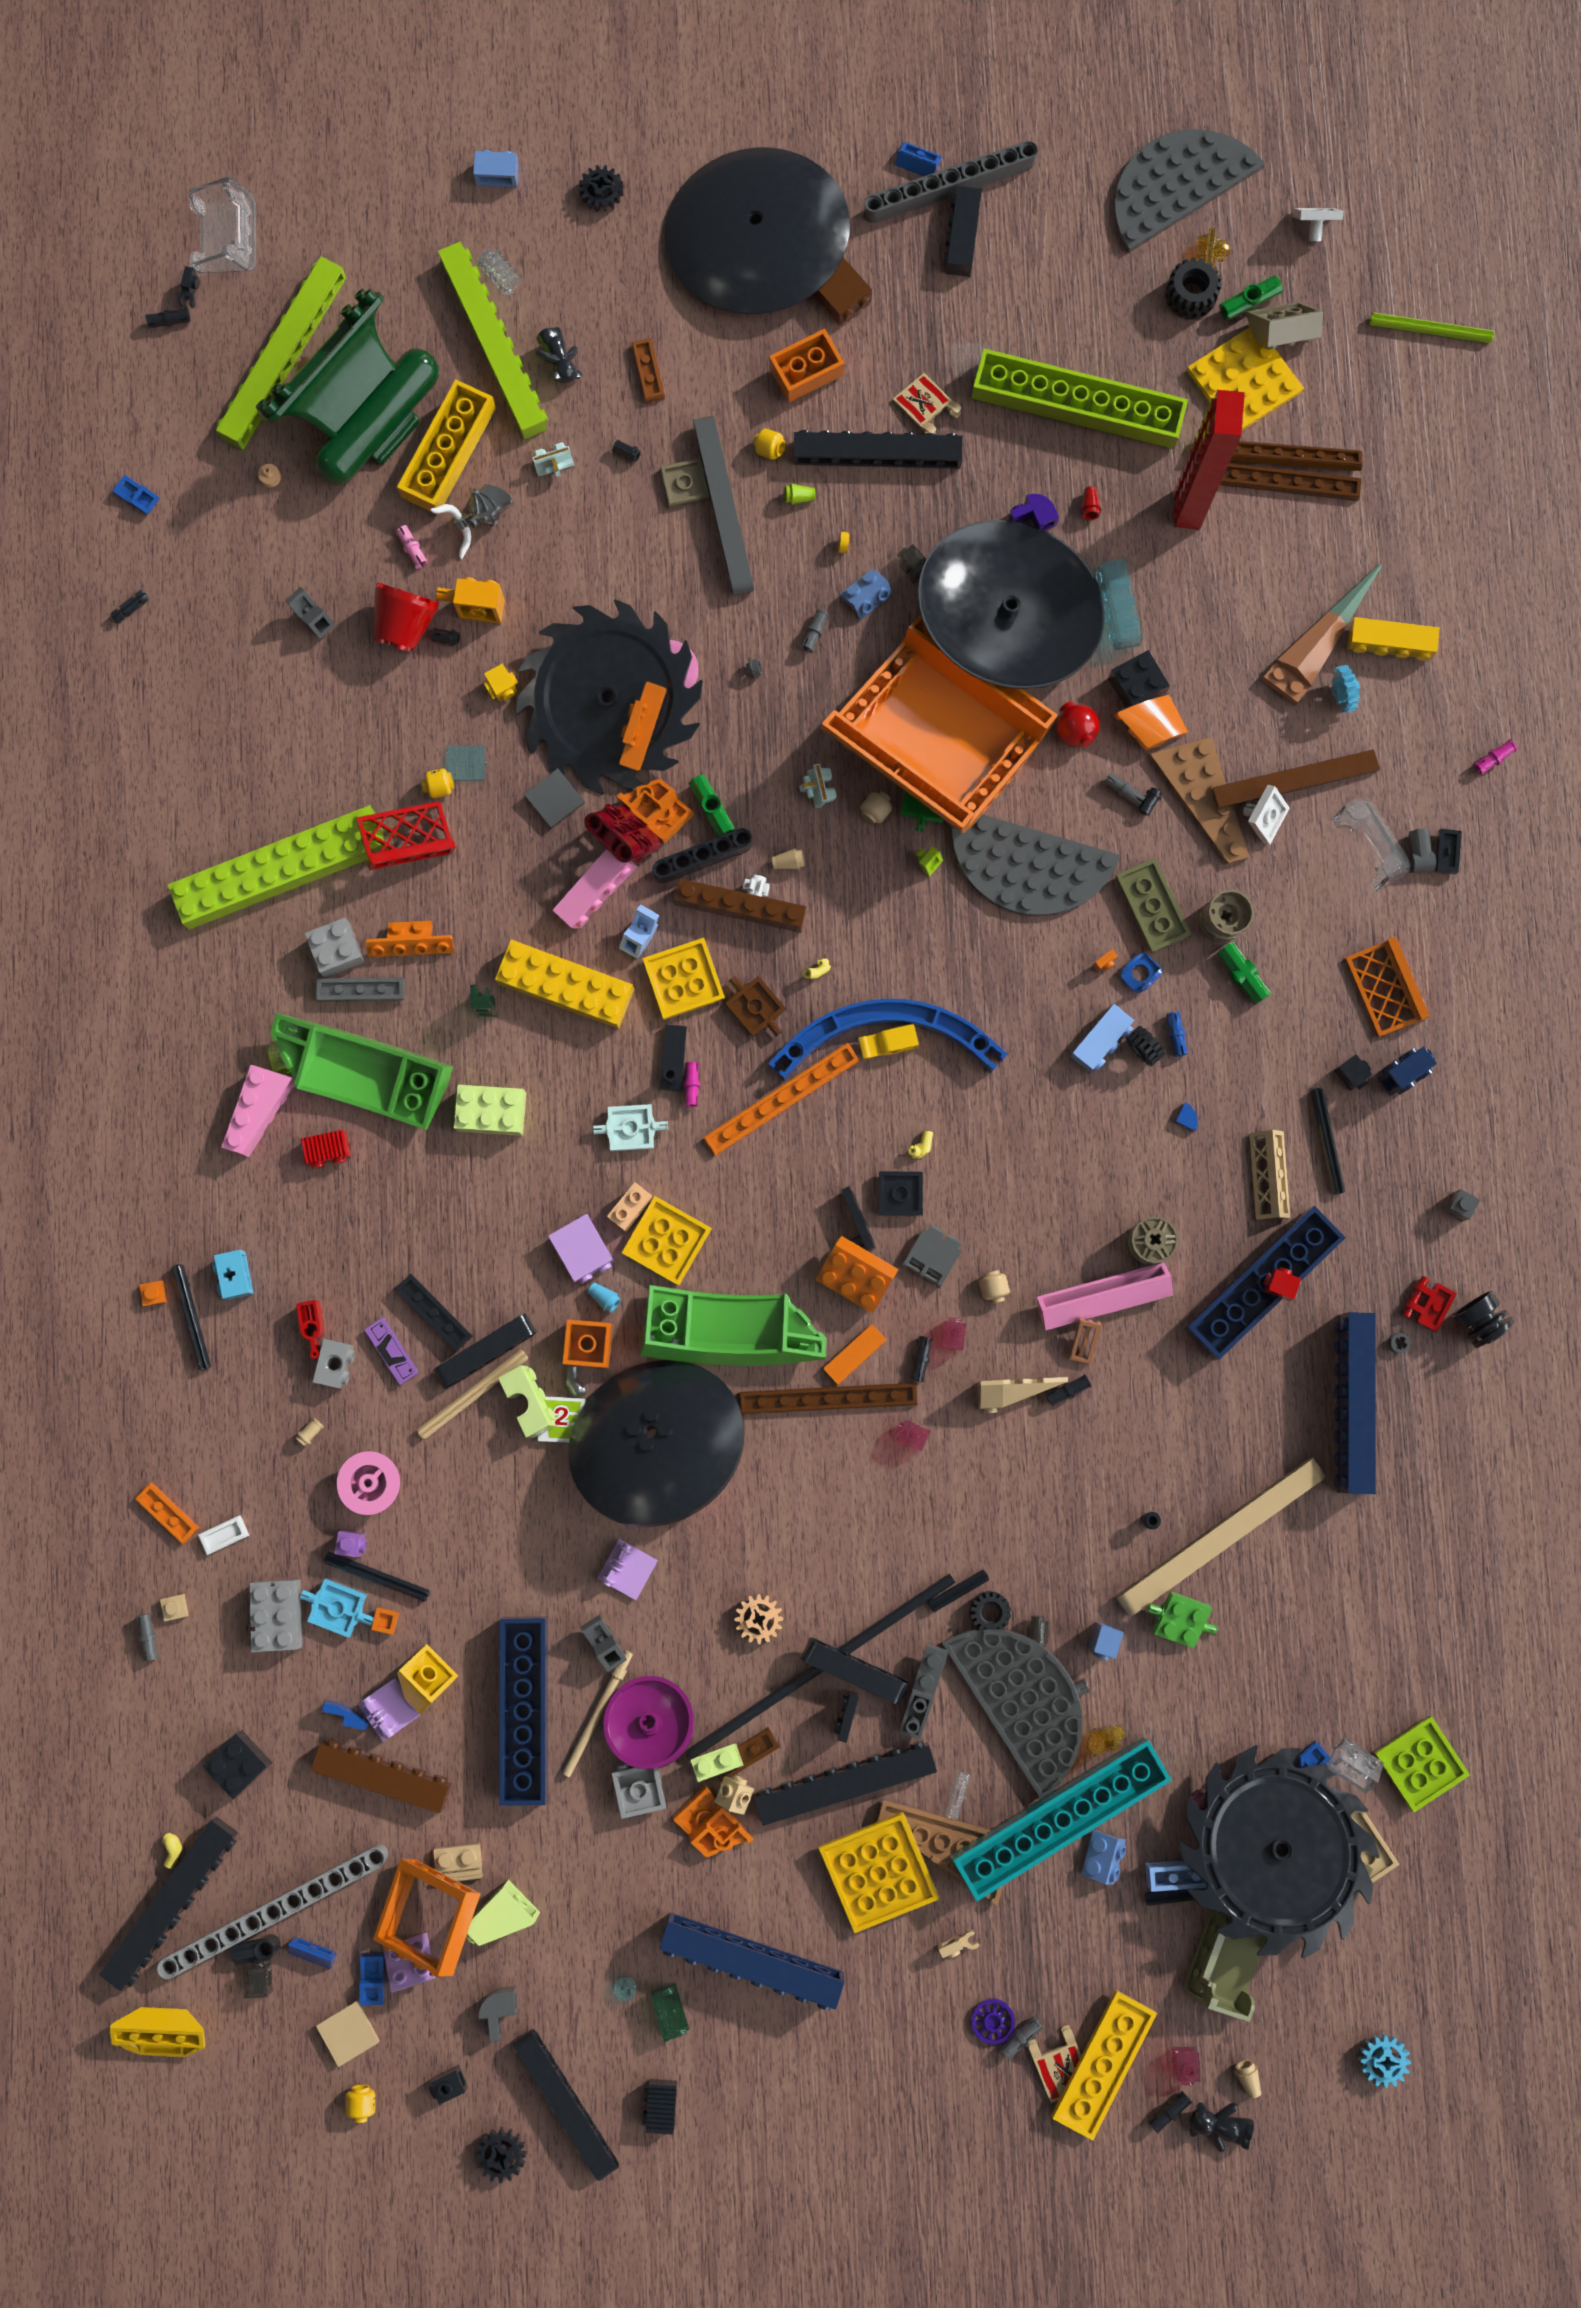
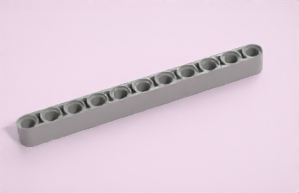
[157,1844,389,1979]

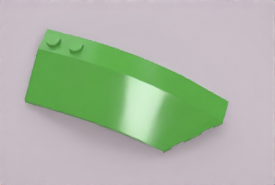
[270,1013,453,1130]
[640,1285,826,1366]

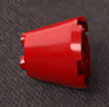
[373,582,439,652]

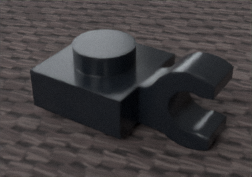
[178,266,200,308]

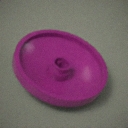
[603,1676,695,1770]

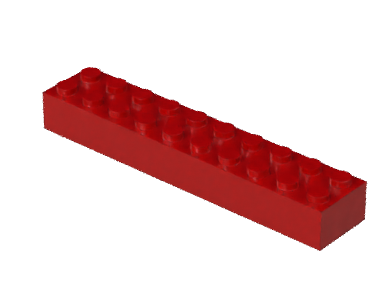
[1172,389,1245,530]

